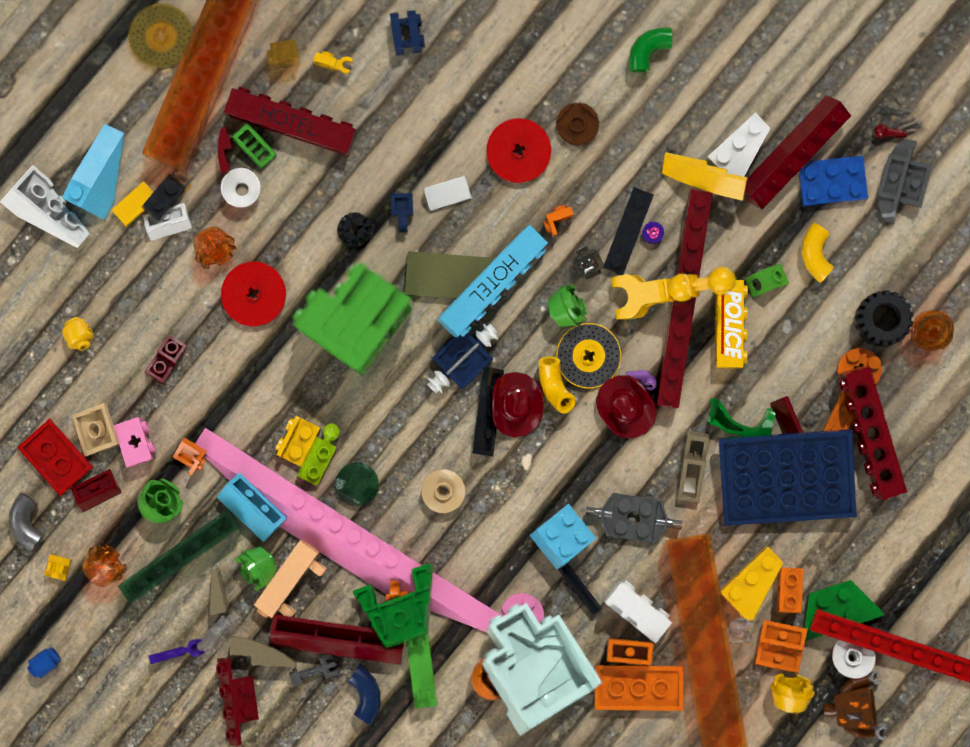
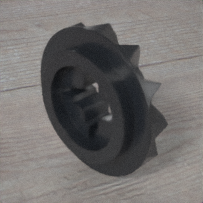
[337,212,372,247]

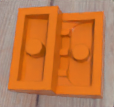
[755,620,807,674]

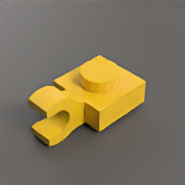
[313,51,353,74]

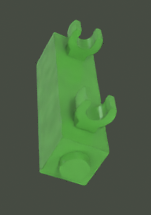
[406,634,437,709]

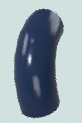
[347,664,381,726]

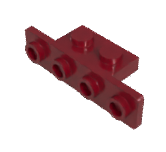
[216,657,259,746]

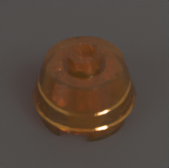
[193,226,237,269]
[910,310,954,352]
[82,543,127,587]

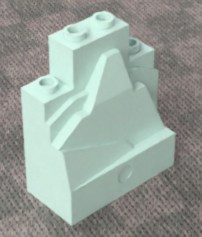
[482,603,602,736]

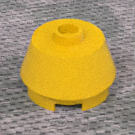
[770,673,814,713]

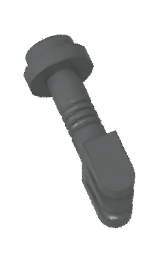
[289,654,340,686]

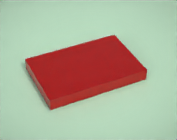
[17,418,94,496]

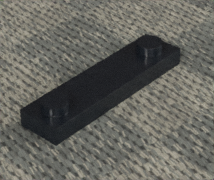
[603,187,654,275]
[472,367,504,456]

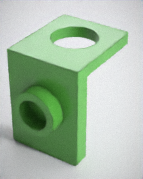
[745,264,789,298]

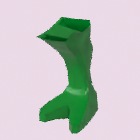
[707,398,775,436]

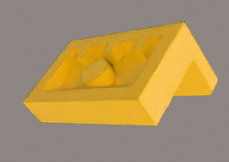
[275,416,321,467]

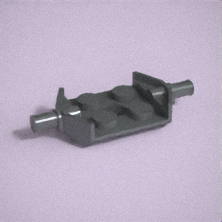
[585,493,682,543]

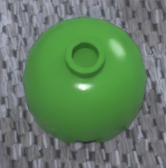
[137,479,183,524]

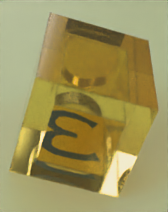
[267,40,300,69]

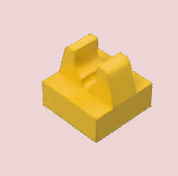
[44,554,72,581]

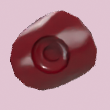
[492,372,544,438]
[596,375,658,438]

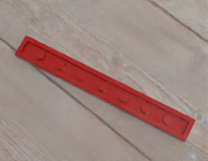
[809,609,970,683]

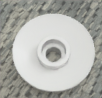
[832,640,875,679]

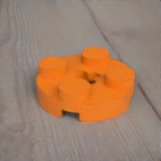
[837,348,882,392]

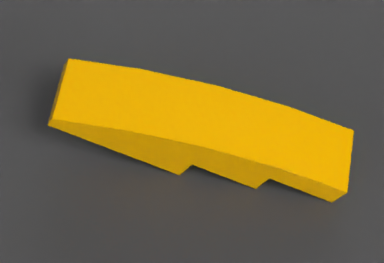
[662,152,747,201]

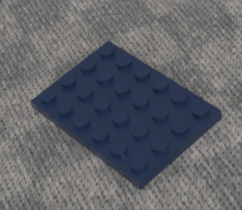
[718,429,857,526]

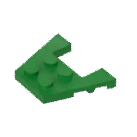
[353,563,433,648]

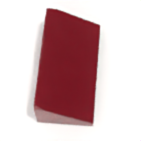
[770,396,803,434]
[71,469,122,512]

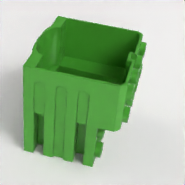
[292,262,414,377]

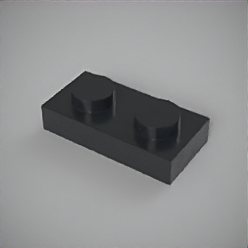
[141,174,186,221]

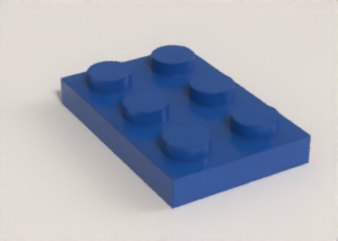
[799,156,868,206]

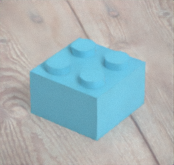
[529,504,596,569]

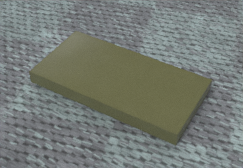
[405,251,495,299]

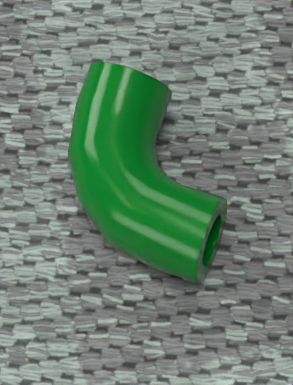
[628,27,672,73]

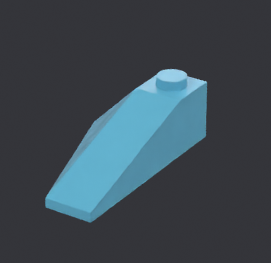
[62,124,125,220]

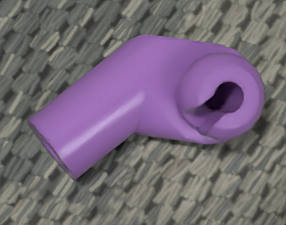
[626,370,657,391]

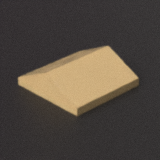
[72,402,119,457]

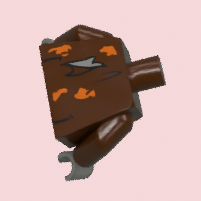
[824,671,887,740]

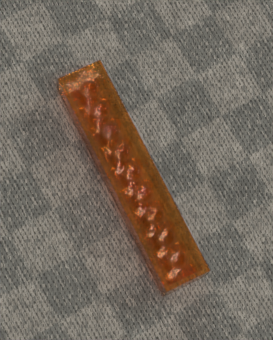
[142,0,258,174]

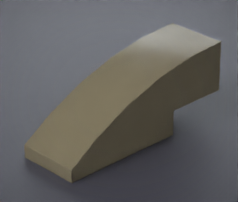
[677,430,709,503]
[229,636,297,667]

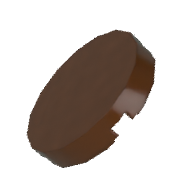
[556,103,599,146]

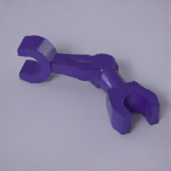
[149,638,205,664]

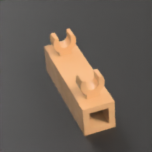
[254,539,327,618]

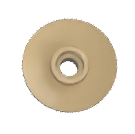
[422,469,465,513]

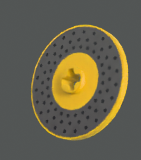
[556,323,621,388]

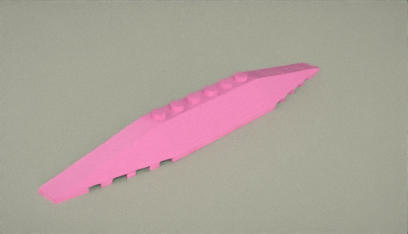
[195,428,500,632]

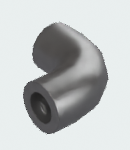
[9,492,44,553]

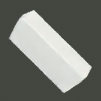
[424,176,471,211]
[143,203,192,241]

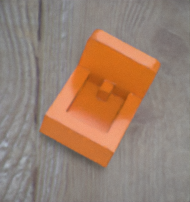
[543,205,574,237]
[173,437,207,476]

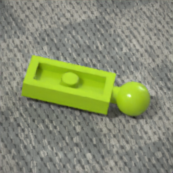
[296,423,340,486]

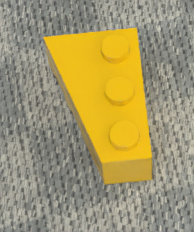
[718,546,783,624]

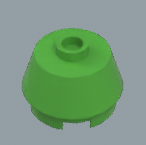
[548,284,587,327]
[235,547,277,591]

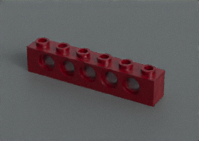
[839,366,907,500]

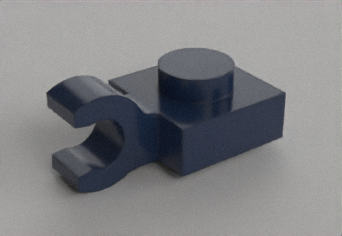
[391,193,414,232]

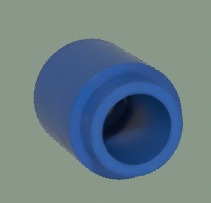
[27,647,62,678]

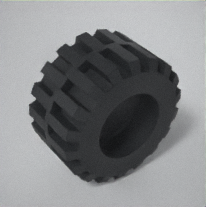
[855,290,914,347]

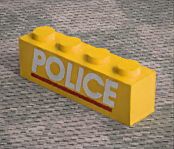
[715,280,748,369]

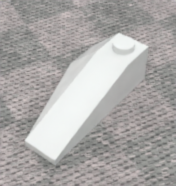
[0,165,89,248]

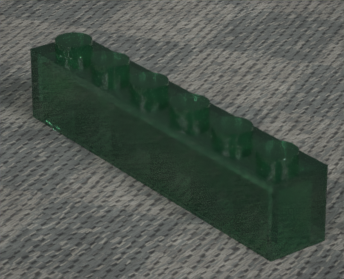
[118,510,242,604]

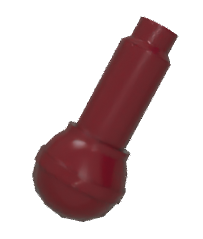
[874,124,907,139]

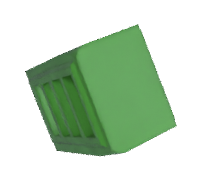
[230,123,277,169]

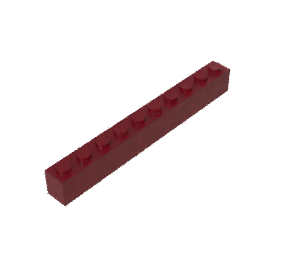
[655,189,713,409]

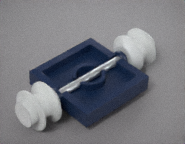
[427,324,498,394]

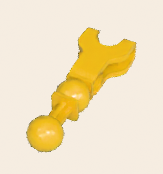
[611,267,736,320]

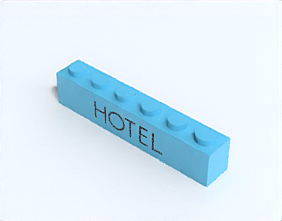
[436,225,548,337]

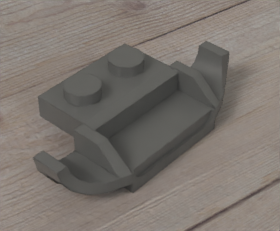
[878,139,933,224]

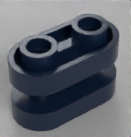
[390,10,425,56]

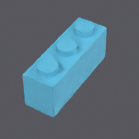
[217,473,287,543]

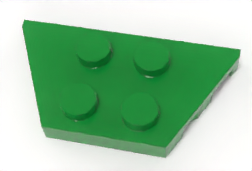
[804,580,884,641]

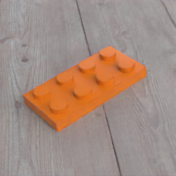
[595,665,683,711]

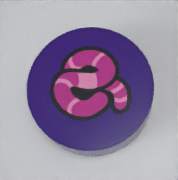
[642,222,664,244]

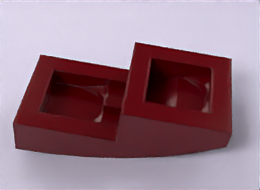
[218,127,234,176]

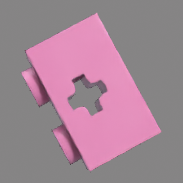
[113,417,156,467]

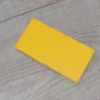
[112,181,153,227]

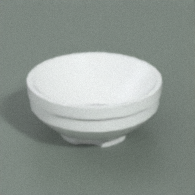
[221,168,261,208]

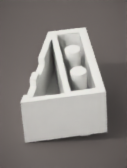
[705,112,770,177]
[603,580,672,643]

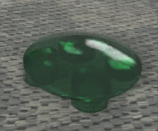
[335,462,379,506]

